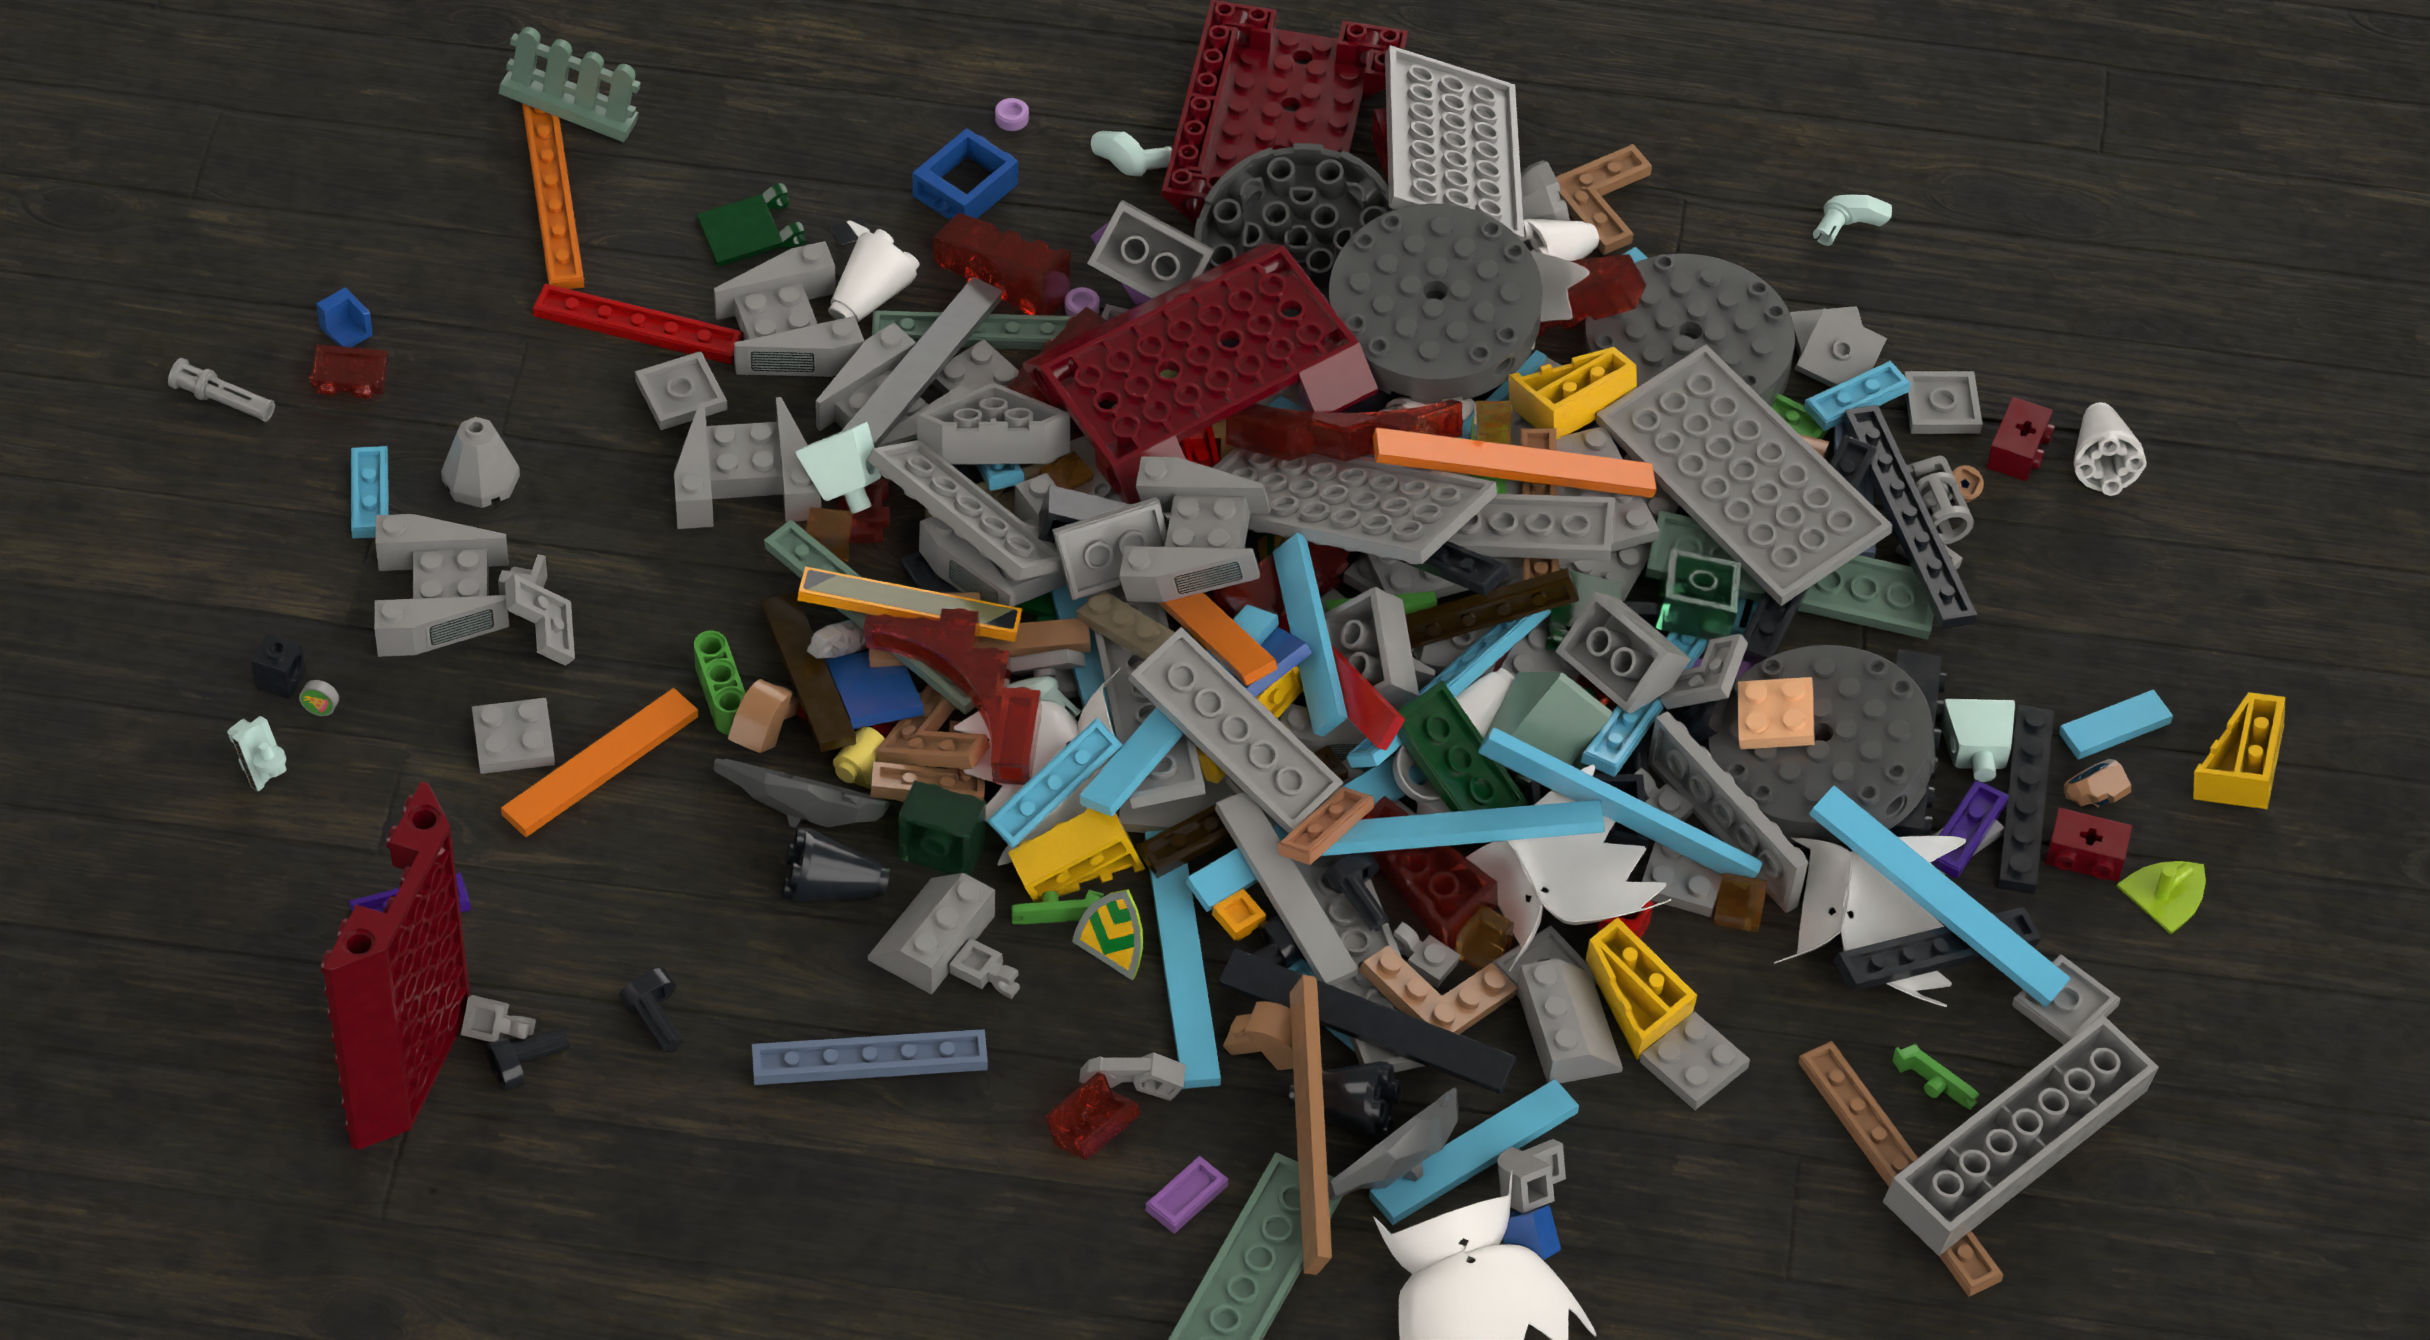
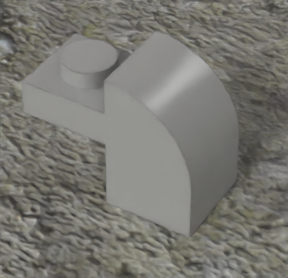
[1497,1139,1566,1214]

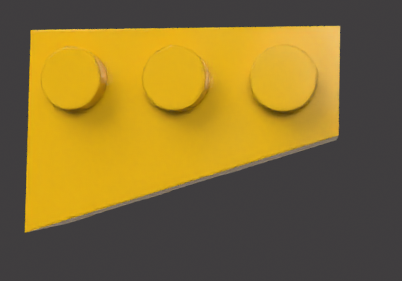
[1508,347,1637,440]
[2193,692,2285,809]
[1008,808,1145,903]
[1586,917,1697,1060]

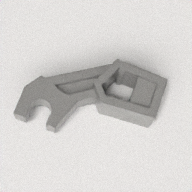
[1079,1052,1186,1101]

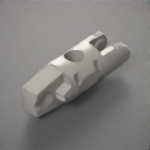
[807,620,870,659]

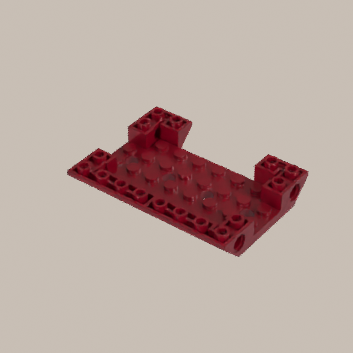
[1161,0,1408,224]
[1023,243,1378,504]
[320,781,470,1150]

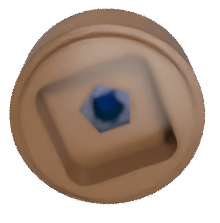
[1952,465,1984,503]

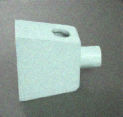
[795,422,881,514]
[1940,699,2015,782]

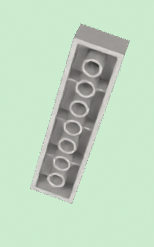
[1883,1015,2159,1256]

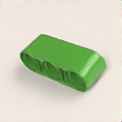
[694,630,746,735]

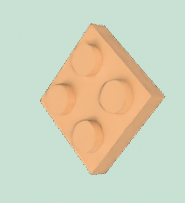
[1738,677,1815,749]

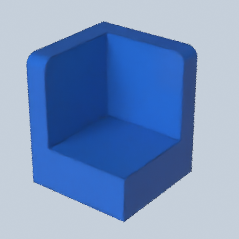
[316,287,373,351]
[1503,1204,1561,1260]

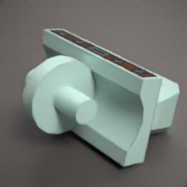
[227,716,287,791]

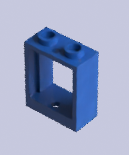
[912,128,1018,229]

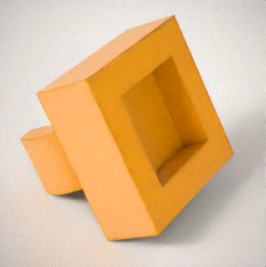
[1212,889,1266,941]

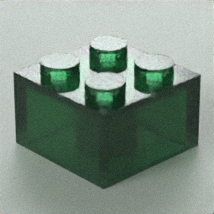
[1656,548,1741,640]
[899,780,986,877]

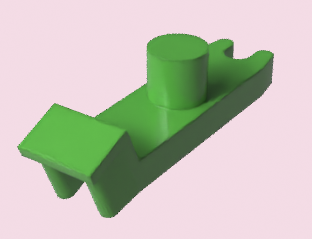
[1011,890,1104,925]
[1892,1044,1979,1110]

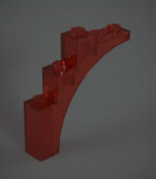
[1226,399,1463,462]
[864,608,1042,785]

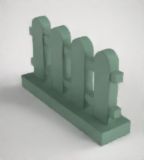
[499,27,641,142]

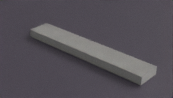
[1215,791,1359,986]

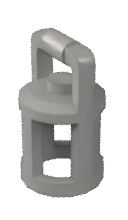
[1907,456,1974,545]

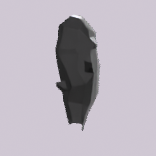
[714,759,890,828]
[1328,1087,1459,1201]

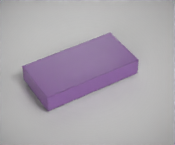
[1145,1156,1228,1234]

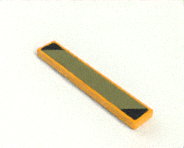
[798,567,1022,642]

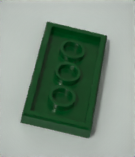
[1397,680,1529,812]

